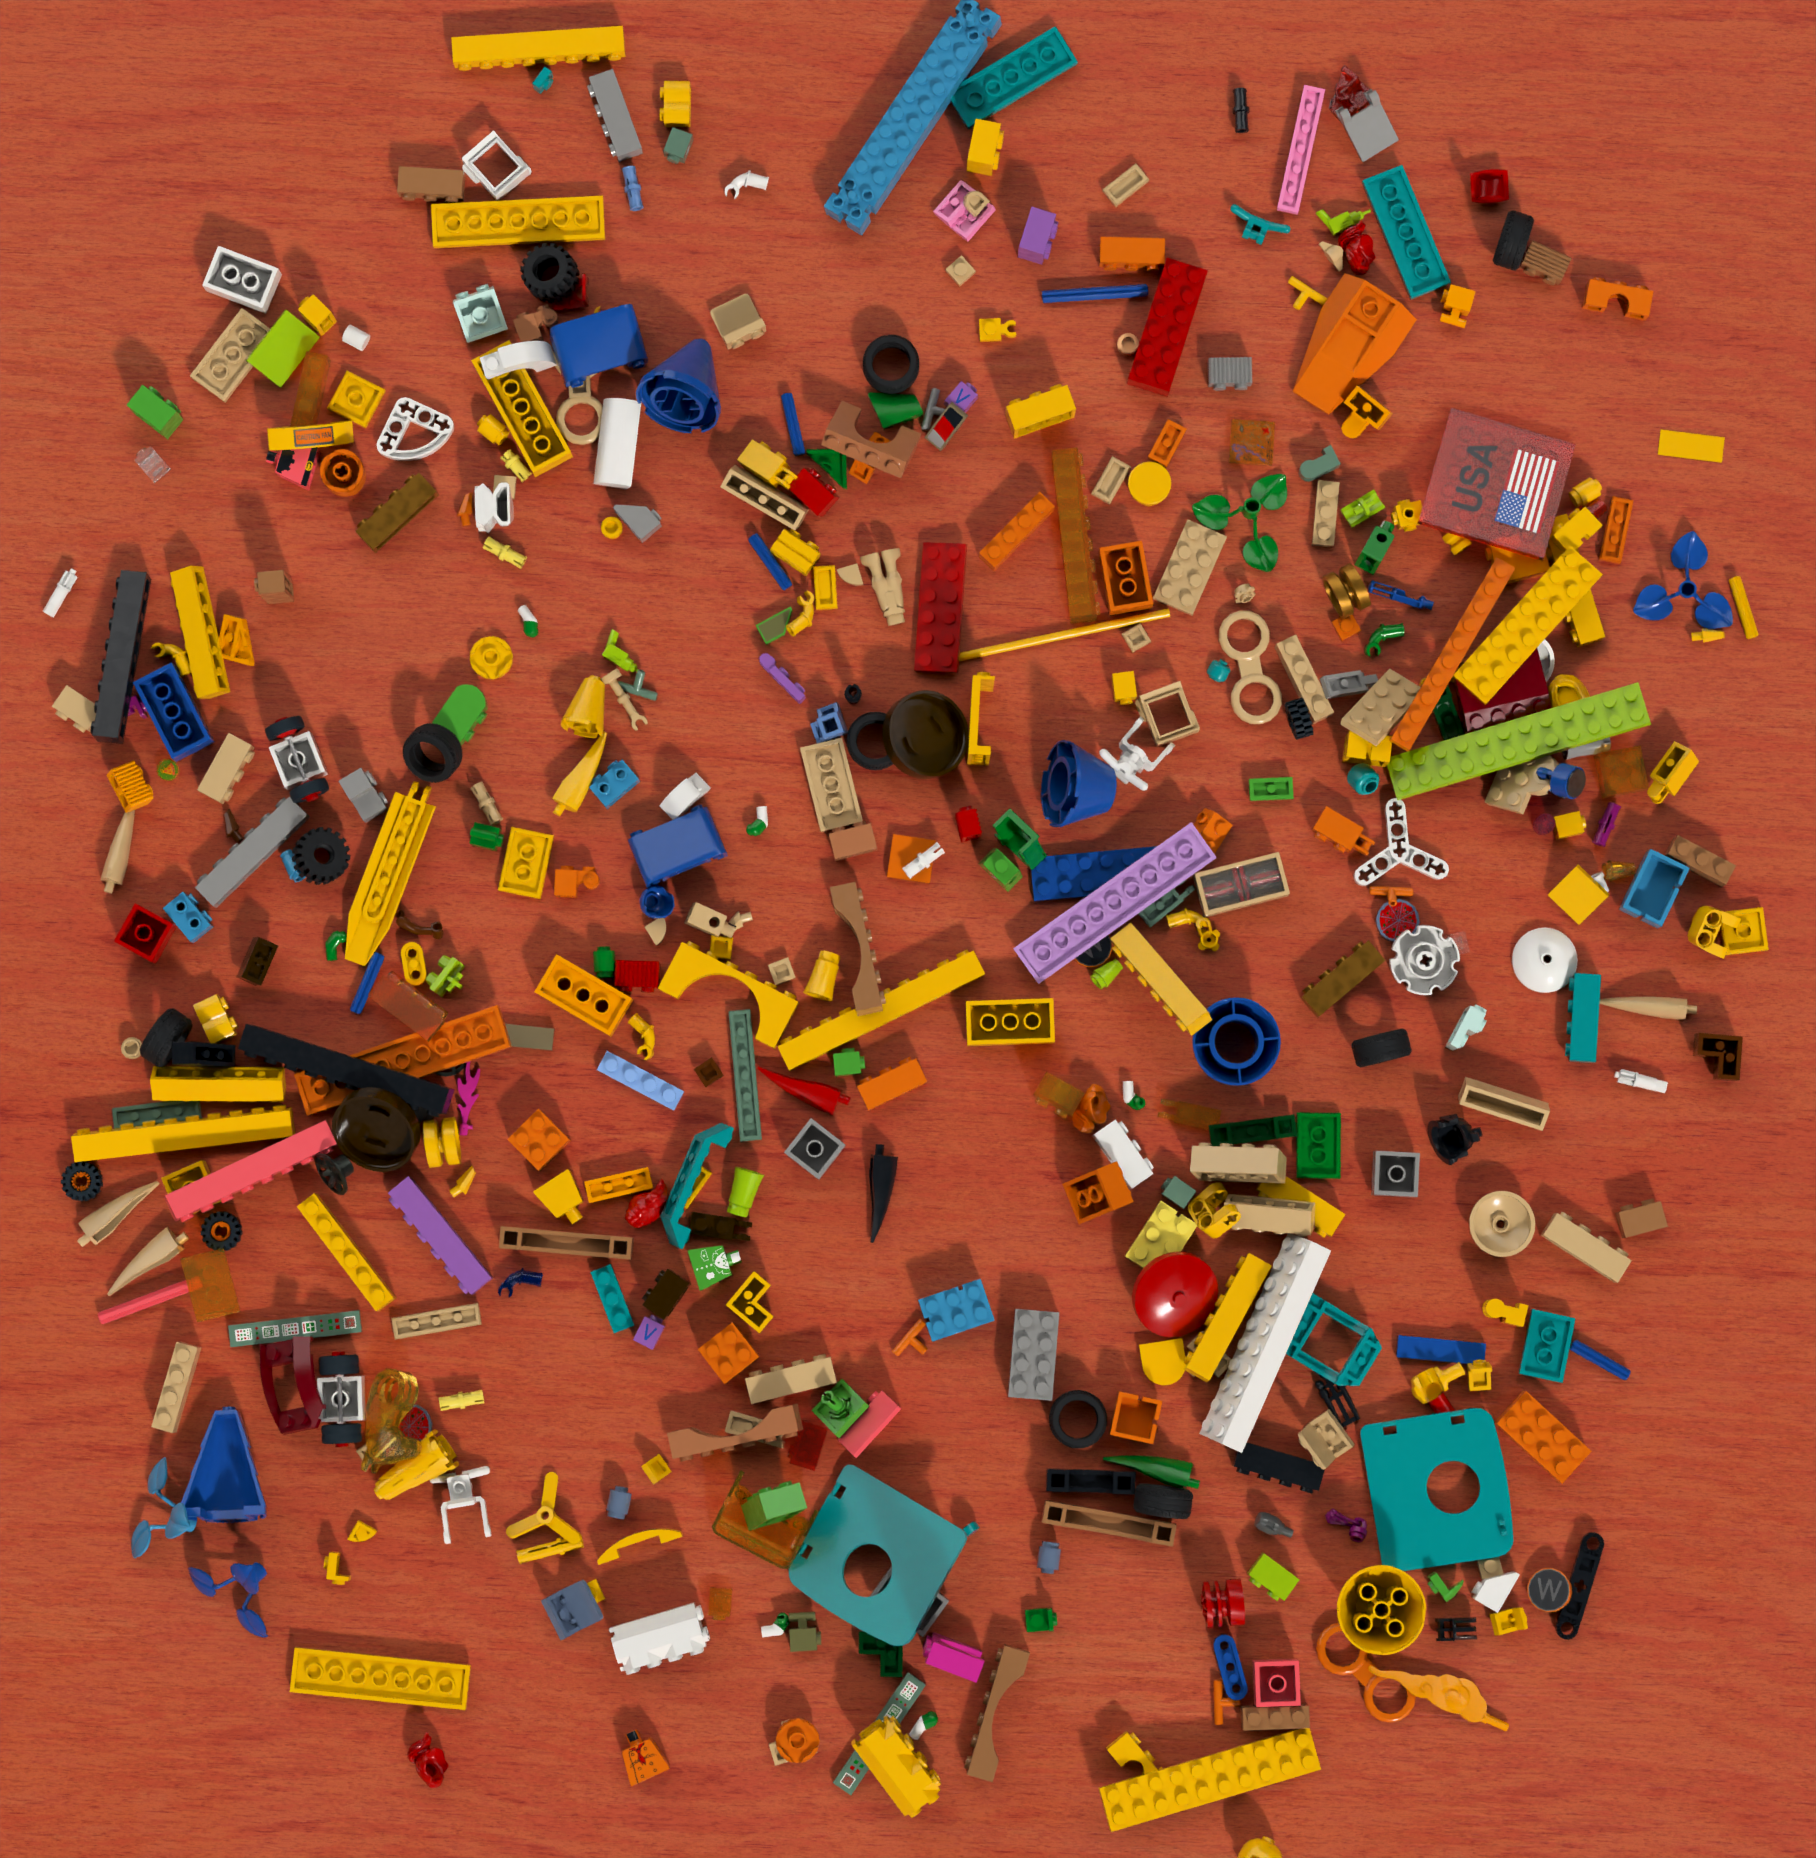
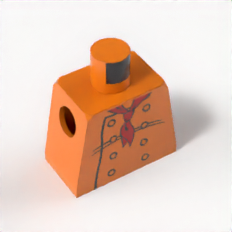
[622,1729,671,1787]

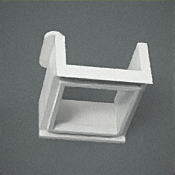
[462,130,532,201]

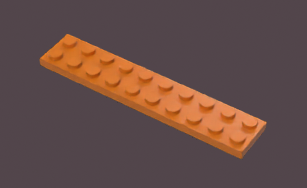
[294,1005,512,1116]

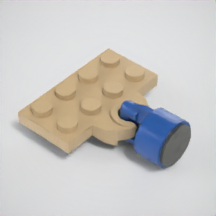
[1485,755,1586,815]

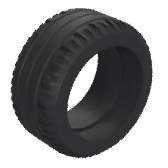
[1493,210,1534,270]
[863,335,919,394]
[847,712,893,770]
[402,723,463,783]
[140,1008,192,1067]
[1351,1028,1412,1068]
[1049,1390,1107,1449]
[1133,1483,1193,1519]

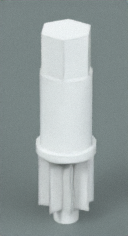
[43,568,77,618]
[1614,1069,1668,1093]

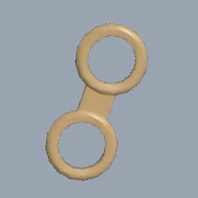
[553,351,603,445]
[1219,610,1282,724]

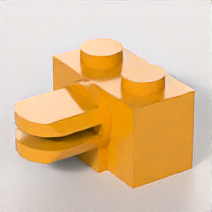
[1341,385,1393,438]

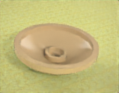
[1469,1191,1535,1257]

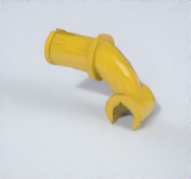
[786,591,814,637]
[151,643,191,677]
[1166,908,1212,936]
[628,1013,655,1060]

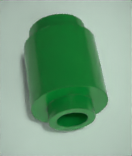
[593,946,615,978]

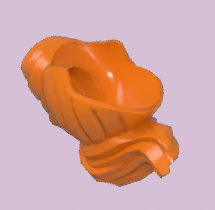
[1072,1084,1111,1134]

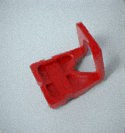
[553,273,589,311]

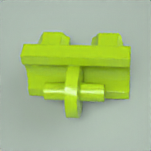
[1340,489,1385,528]
[425,955,465,997]

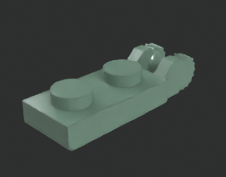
[1138,880,1196,928]

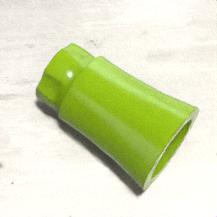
[727,1166,764,1217]

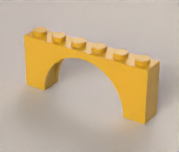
[658,941,799,1049]

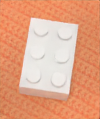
[202,246,282,314]
[1092,1119,1154,1189]

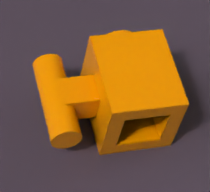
[1440,284,1476,328]

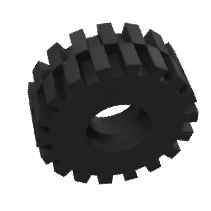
[292,827,351,885]

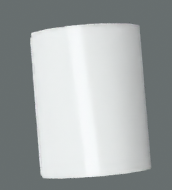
[342,324,370,351]

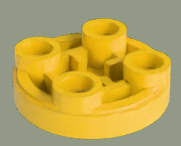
[1128,462,1171,506]

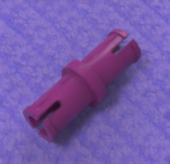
[1592,802,1621,847]

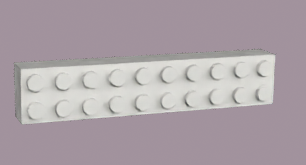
[1199,1233,1331,1453]

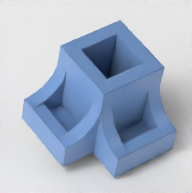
[810,702,848,743]

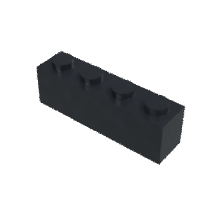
[1232,1443,1325,1493]

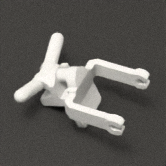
[1099,716,1175,791]
[430,1466,492,1544]

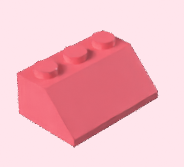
[837,1390,901,1458]

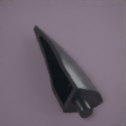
[869,1144,898,1243]

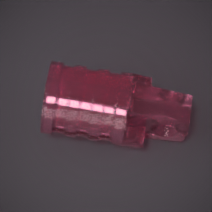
[1533,813,1555,835]

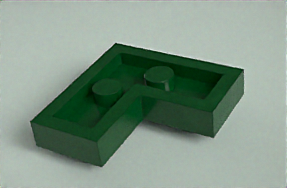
[859,1631,903,1677]

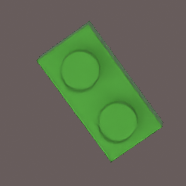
[1248,777,1294,801]

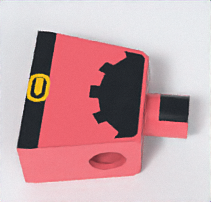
[266,447,321,490]

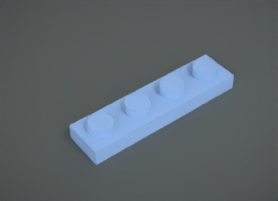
[597,1051,684,1111]

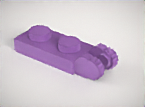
[759,653,806,704]

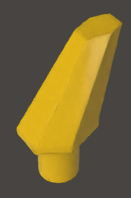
[1691,629,1725,643]
[449,1166,476,1197]

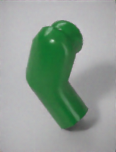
[325,930,347,961]

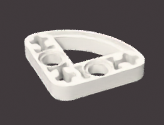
[377,397,454,461]

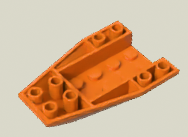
[1293,273,1417,415]

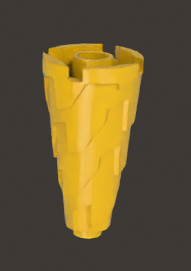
[374,1429,459,1500]

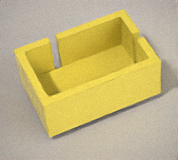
[1124,1201,1197,1268]

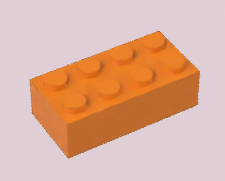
[1494,1390,1592,1484]

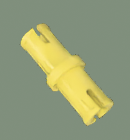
[483,536,527,569]
[439,1390,485,1411]

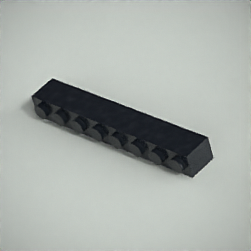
[91,570,152,744]

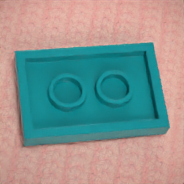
[1518,1309,1576,1383]

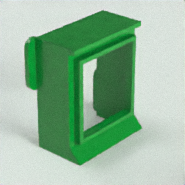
[992,809,1047,870]

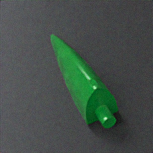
[1103,1455,1200,1489]

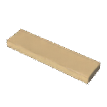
[391,1303,482,1340]

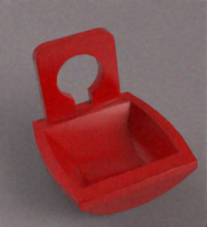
[1470,169,1509,203]

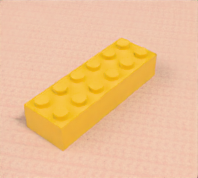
[471,340,573,477]

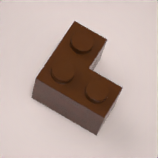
[1693,1033,1743,1081]

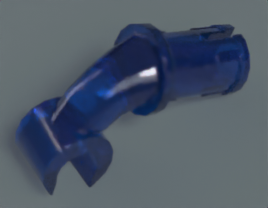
[498,1268,543,1298]

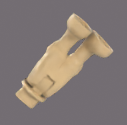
[860,548,905,626]

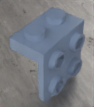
[541,1580,603,1640]

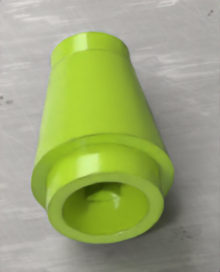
[1090,959,1123,989]

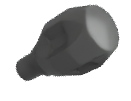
[1254,1512,1294,1538]

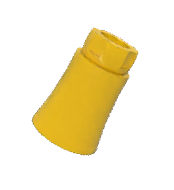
[803,950,840,1001]

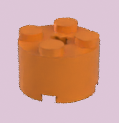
[320,449,366,497]

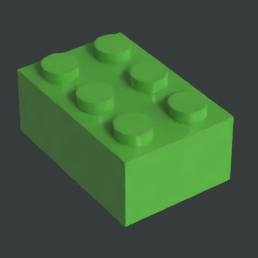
[741,1481,807,1531]

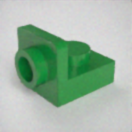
[1025,1607,1057,1632]

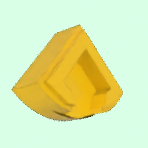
[347,1520,378,1542]

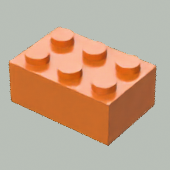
[1098,541,1153,615]
[1062,1161,1134,1224]

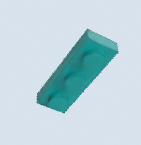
[591,1264,635,1333]

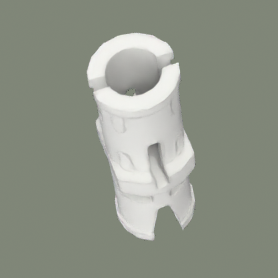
[902,842,945,879]

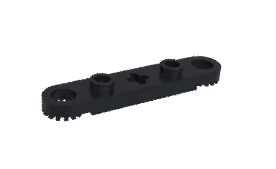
[1555,1532,1604,1640]

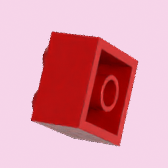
[114,903,177,964]

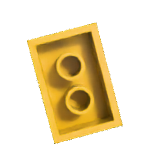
[1005,384,1076,439]

